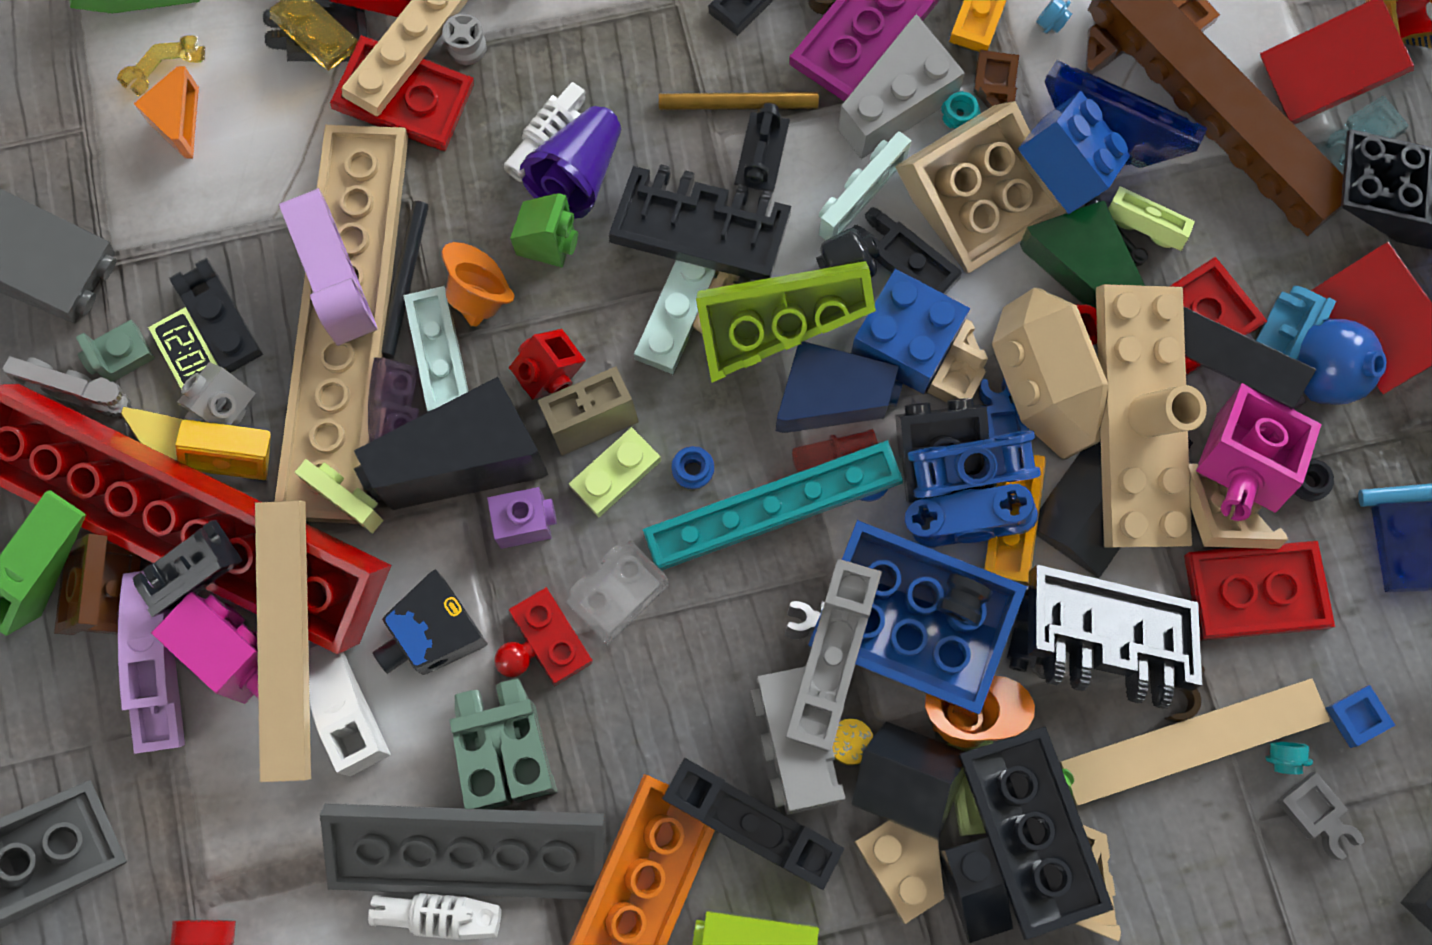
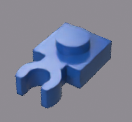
[979,378,1029,439]

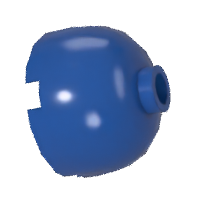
[1298,319,1387,405]

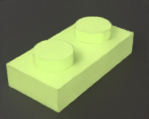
[1108,186,1195,251]
[569,427,661,518]
[294,459,384,534]

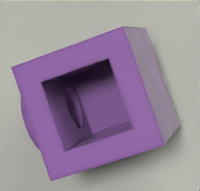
[487,487,557,549]

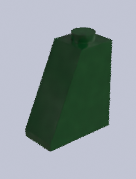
[1020,200,1145,309]

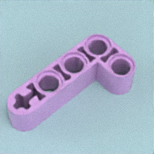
[279,188,378,346]

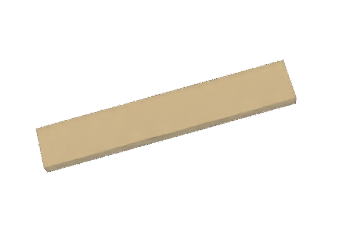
[255,500,311,782]
[1059,678,1330,806]

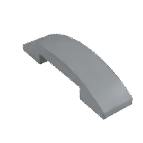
[786,559,882,751]

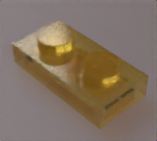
[270,0,358,71]

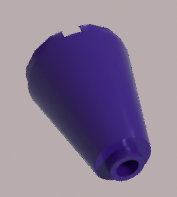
[520,106,621,219]

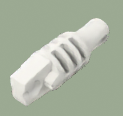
[504,82,585,182]
[368,893,502,940]

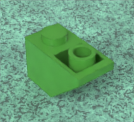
[510,193,578,267]

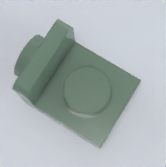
[76,320,155,382]

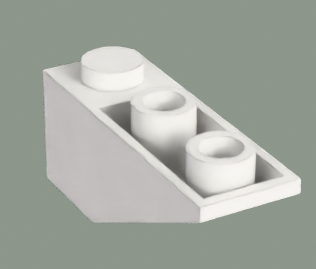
[309,645,391,776]

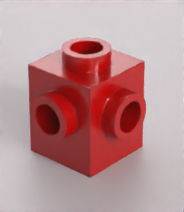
[508,329,586,400]

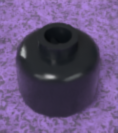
[816,228,881,278]

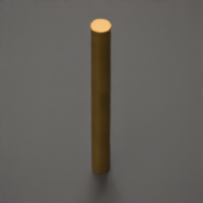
[659,92,819,110]

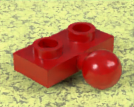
[494,587,593,687]

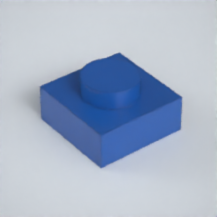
[1325,685,1395,748]

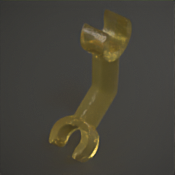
[117,35,206,97]

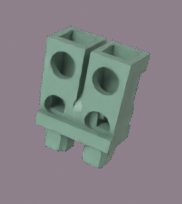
[449,679,558,810]

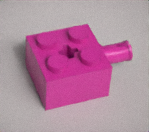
[1196,383,1322,521]
[151,592,258,704]

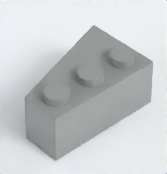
[838,14,965,159]
[750,666,846,815]

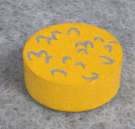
[832,719,873,765]

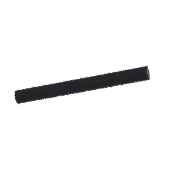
[381,201,429,359]

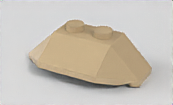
[992,288,1108,459]

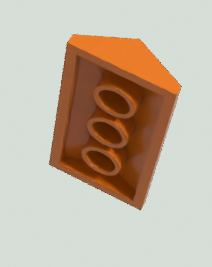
[569,774,715,945]

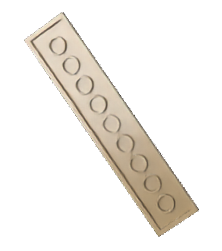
[275,125,409,524]

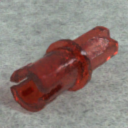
[792,429,878,472]

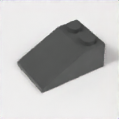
[0,780,127,928]

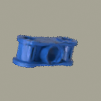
[907,431,1041,498]
[905,484,1038,548]

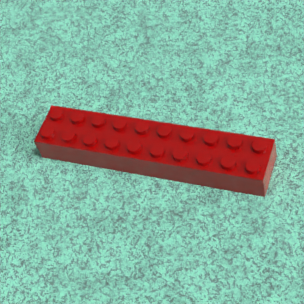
[0,384,392,655]

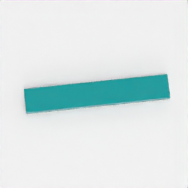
[643,440,903,572]

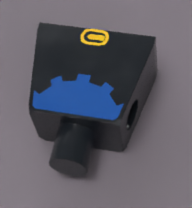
[372,569,488,675]

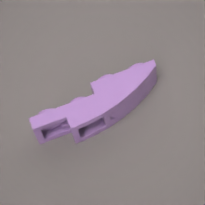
[118,571,185,754]

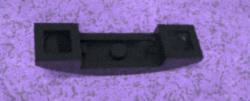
[661,757,845,891]

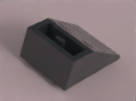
[1341,129,1432,250]

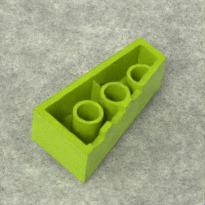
[696,261,876,383]

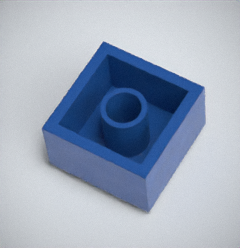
[1018,91,1130,214]
[851,269,970,394]

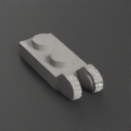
[2,356,132,418]

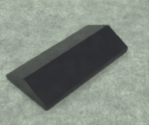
[1036,428,1193,579]
[958,726,1114,940]

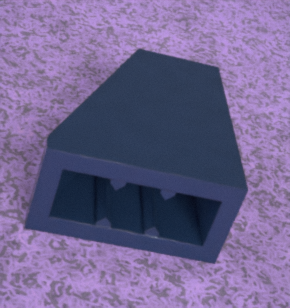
[776,341,903,433]

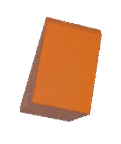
[133,66,199,159]

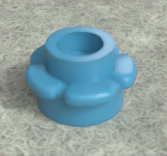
[1036,0,1072,33]

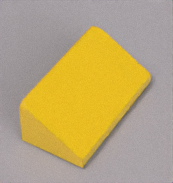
[175,420,271,480]

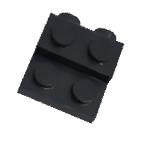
[895,398,994,503]

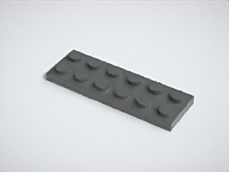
[320,803,605,900]

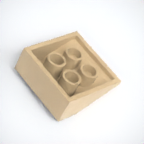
[895,101,1066,273]

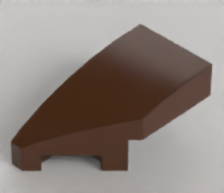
[1086,24,1124,75]
[973,50,1020,108]

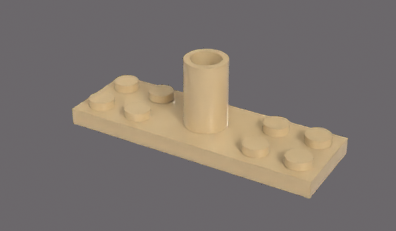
[1096,284,1207,548]

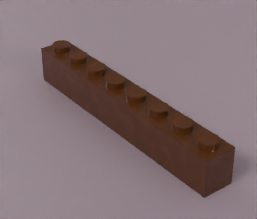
[1087,0,1343,237]

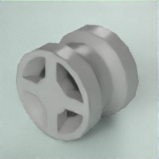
[442,13,487,65]

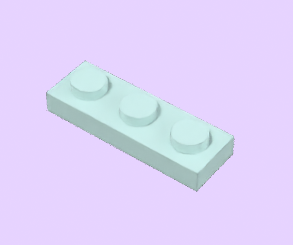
[819,131,912,240]
[634,260,717,374]
[403,286,469,412]

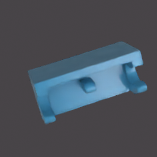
[1256,286,1336,360]

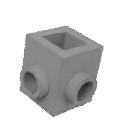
[177,362,256,426]

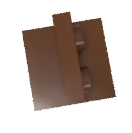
[54,534,141,635]

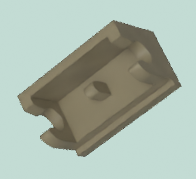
[537,366,639,456]

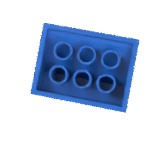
[808,520,1027,714]

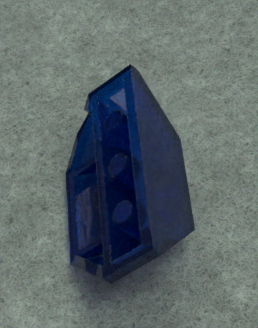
[1044,60,1207,168]

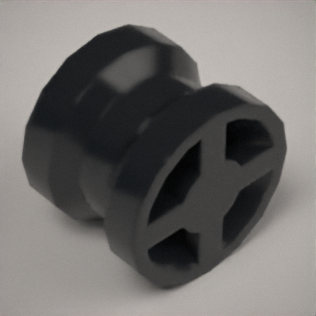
[935,573,993,627]

